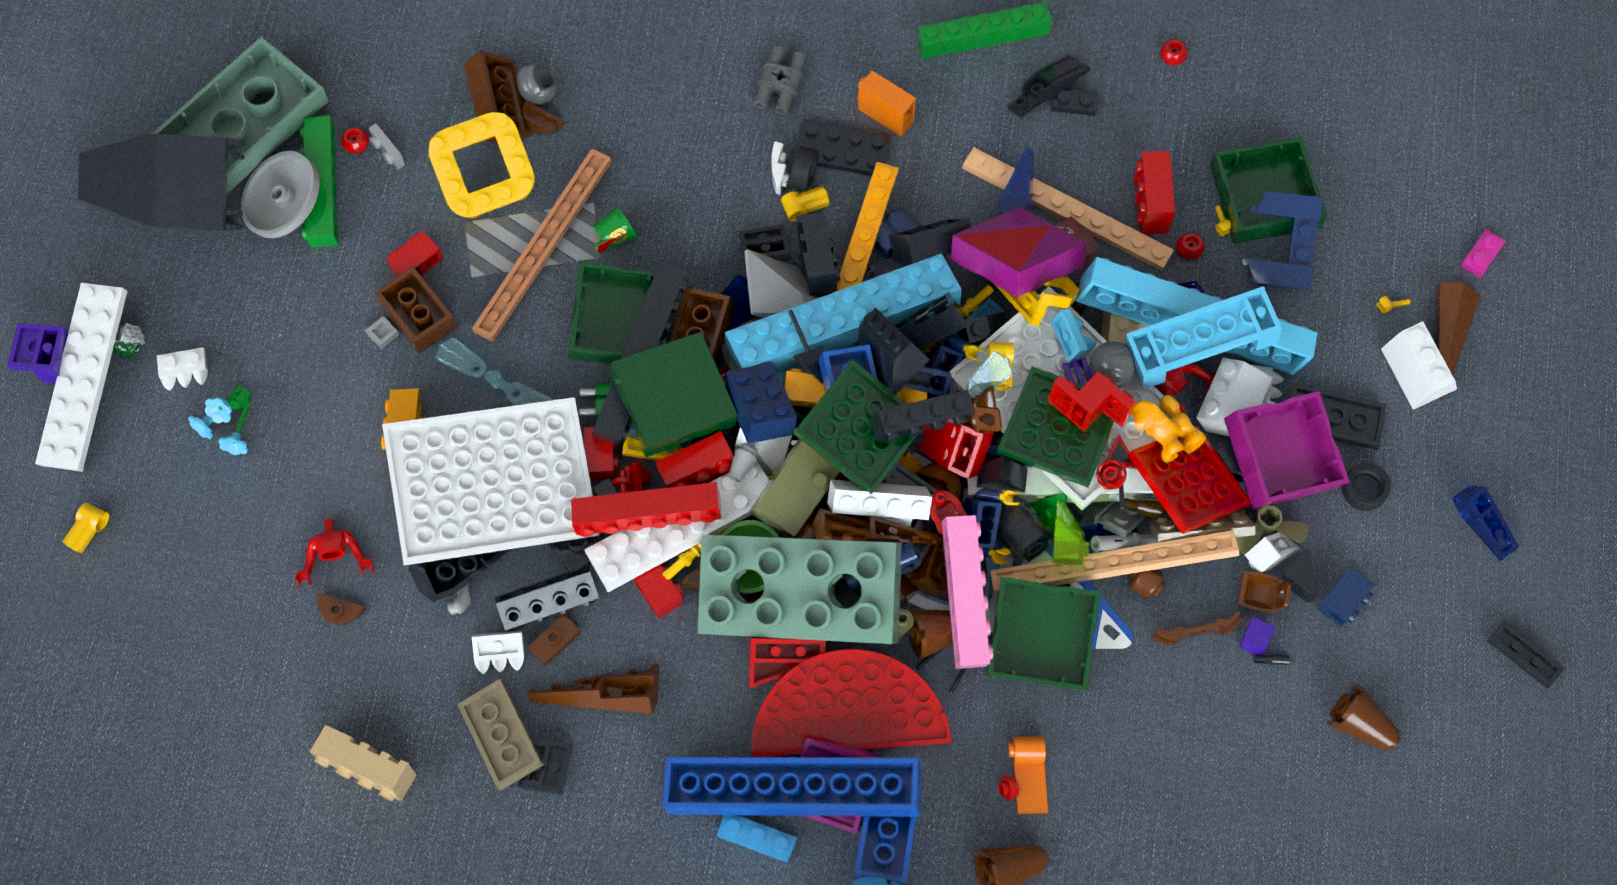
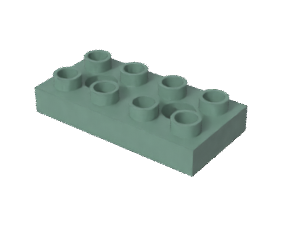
[152,37,329,194]
[698,535,902,644]

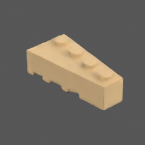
[310,725,416,801]

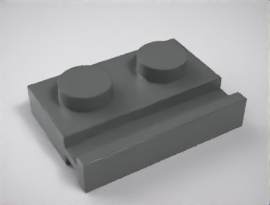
[1093,501,1145,538]

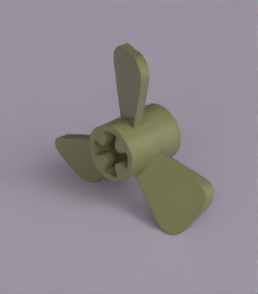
[1236,490,1309,555]

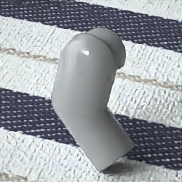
[448,584,471,615]

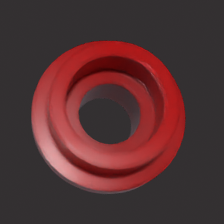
[998,775,1019,801]

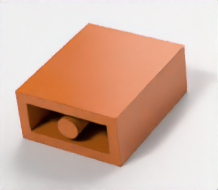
[857,71,916,137]

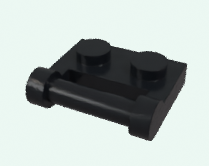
[518,737,573,795]

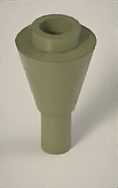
[898,609,914,642]

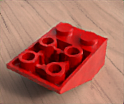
[918,419,994,479]

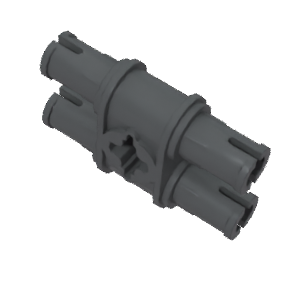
[754,46,806,115]

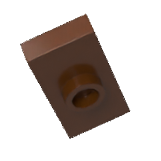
[528,614,581,666]

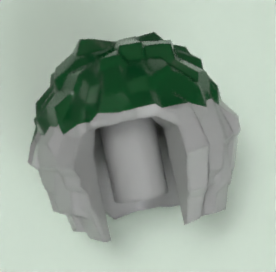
[112,323,145,358]

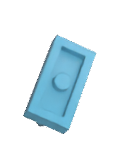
[1051,308,1097,362]

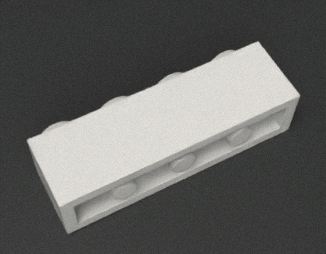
[827,480,932,520]

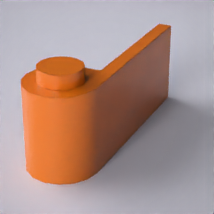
[1008,736,1048,814]

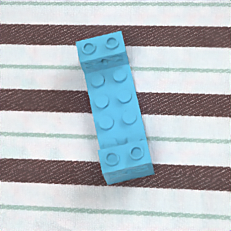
[1126,286,1282,390]

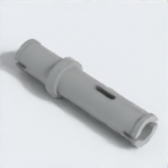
[1091,532,1157,552]

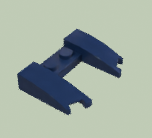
[1242,191,1323,290]

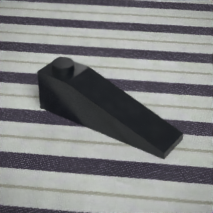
[408,549,511,602]

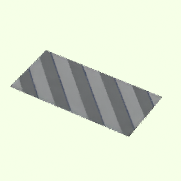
[465,203,602,277]

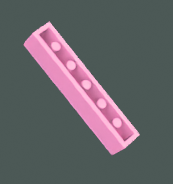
[942,515,993,669]

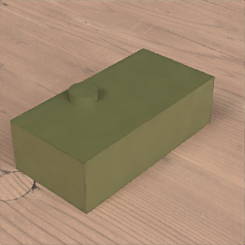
[749,439,840,538]

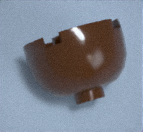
[916,462,961,498]

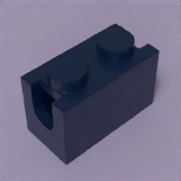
[1317,567,1375,627]

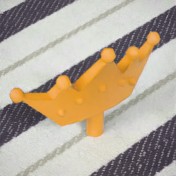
[899,453,923,475]

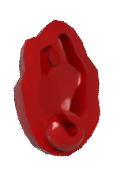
[930,490,967,535]

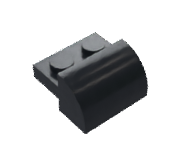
[739,225,791,268]

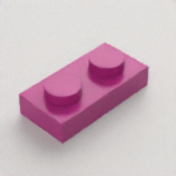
[1461,229,1505,278]

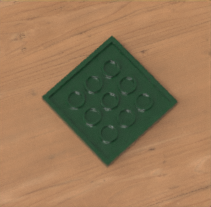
[793,359,917,494]
[997,366,1114,488]

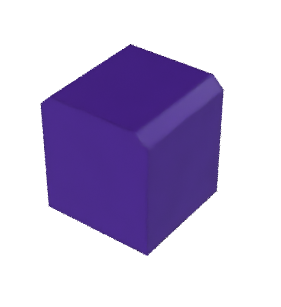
[1239,617,1275,655]

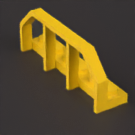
[996,275,1080,326]

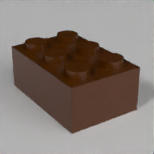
[375,267,457,354]

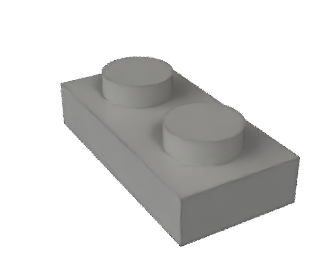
[369,123,405,170]

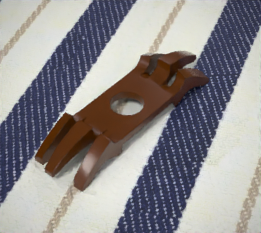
[1151,611,1244,646]

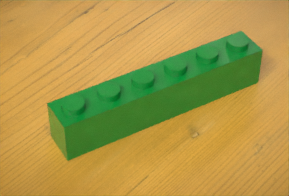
[917,2,1052,59]
[300,115,338,248]

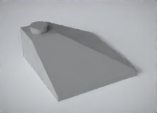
[744,249,818,318]

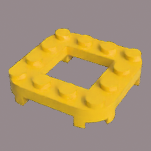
[429,112,535,218]

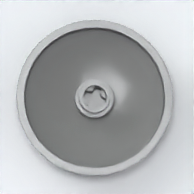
[241,151,319,238]

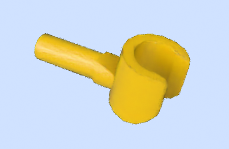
[1215,206,1231,236]
[1376,296,1410,314]

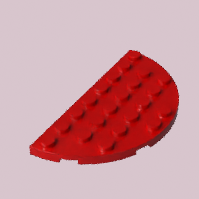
[751,649,952,758]

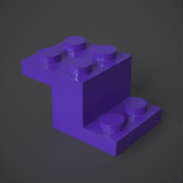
[7,323,69,384]

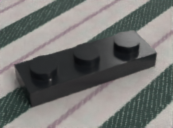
[1487,621,1565,689]

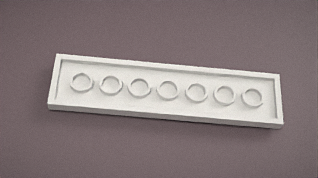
[35,283,127,472]
[585,461,769,592]

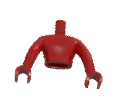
[1154,363,1216,413]
[295,518,375,588]

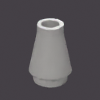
[728,444,758,482]

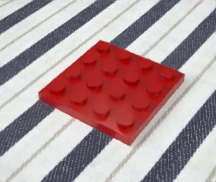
[1127,426,1251,534]

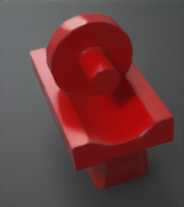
[613,461,650,493]

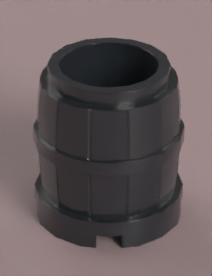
[996,496,1055,565]

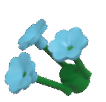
[188,385,252,455]

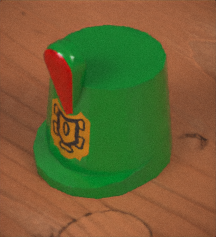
[592,207,637,253]

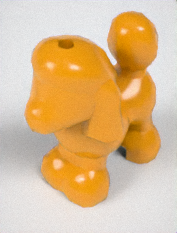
[1131,395,1206,463]

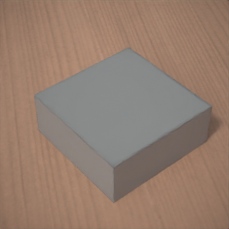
[365,316,399,349]

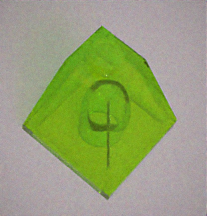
[1053,500,1089,565]

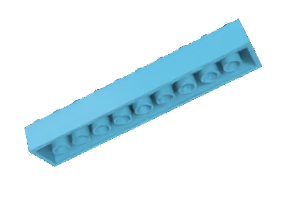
[725,253,962,372]
[1076,257,1318,375]

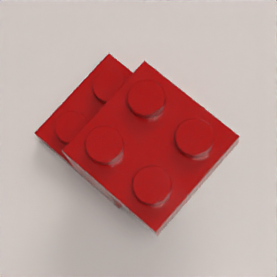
[1048,371,1136,432]

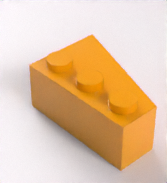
[381,388,422,450]

